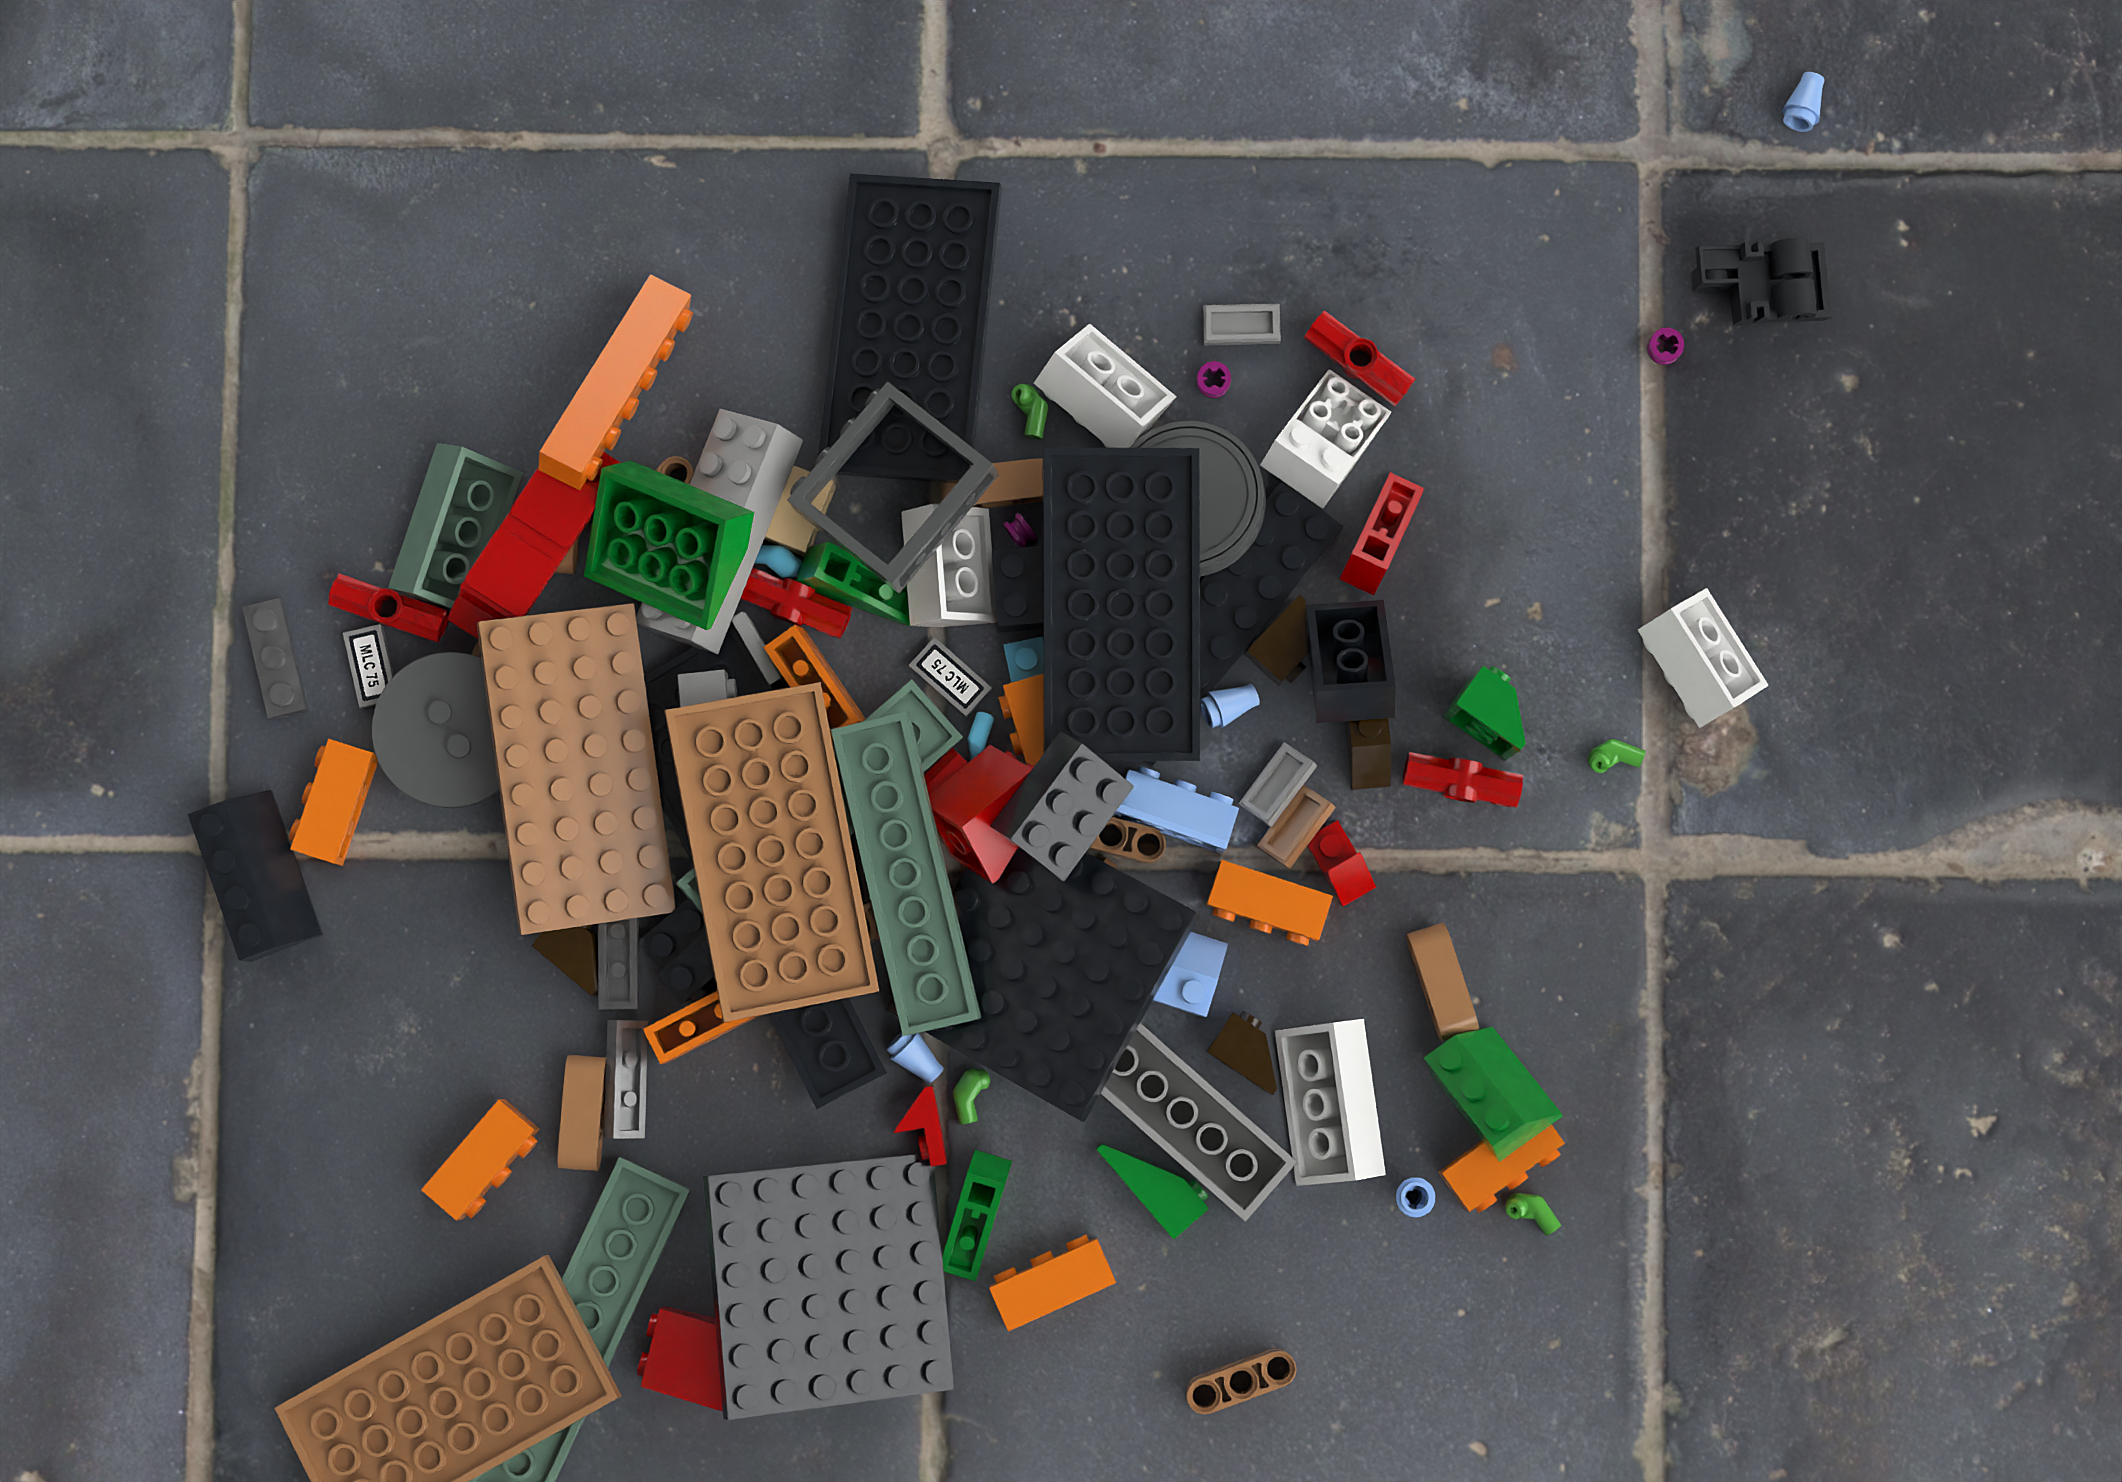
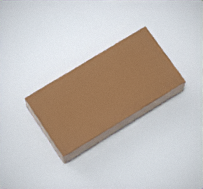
[1257,785,1336,869]

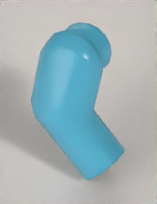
[754,545,802,579]
[967,712,995,761]

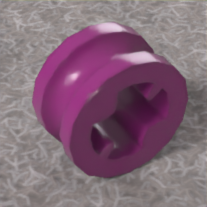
[1647,327,1684,365]
[1196,361,1231,399]
[1002,513,1038,548]

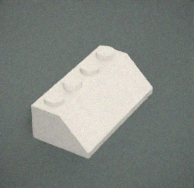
[1275,1019,1386,1186]

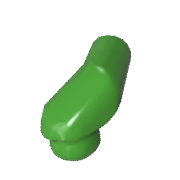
[1011,384,1048,440]
[1587,739,1646,773]
[953,1068,990,1125]
[1505,1193,1561,1236]

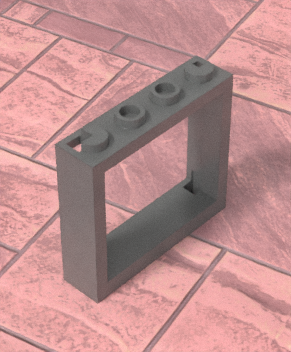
[787,382,999,593]

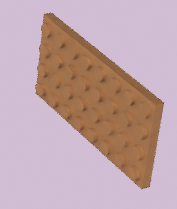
[477,603,676,935]
[664,682,879,1022]
[274,1255,622,1482]

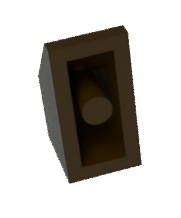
[1245,595,1308,686]
[1345,718,1391,790]
[531,924,598,996]
[1206,1011,1277,1095]

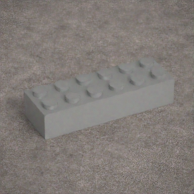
[636,409,803,654]
[1101,1023,1297,1222]

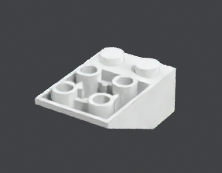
[1260,369,1391,509]

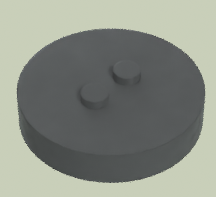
[1129,421,1266,576]
[372,652,500,808]

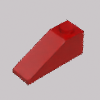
[1339,472,1424,596]

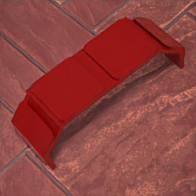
[448,452,621,640]

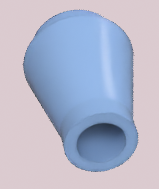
[1782,72,1825,132]
[1200,684,1260,728]
[886,1031,944,1085]
[1396,1178,1435,1217]

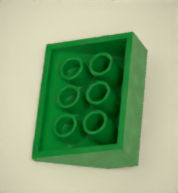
[584,460,754,630]

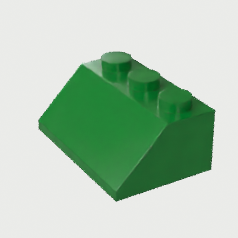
[1442,666,1526,761]
[1424,1026,1563,1162]

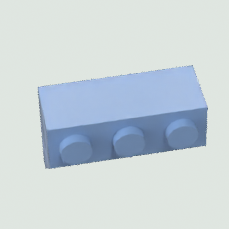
[1113,766,1239,854]
[1152,932,1228,1018]

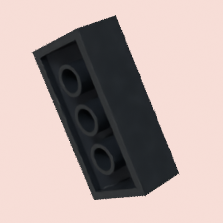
[188,790,323,962]

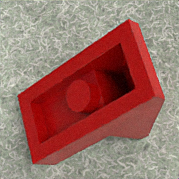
[1307,820,1376,907]
[893,1086,948,1167]

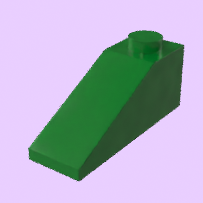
[795,541,910,626]
[1096,1143,1209,1240]
[942,1150,1012,1282]

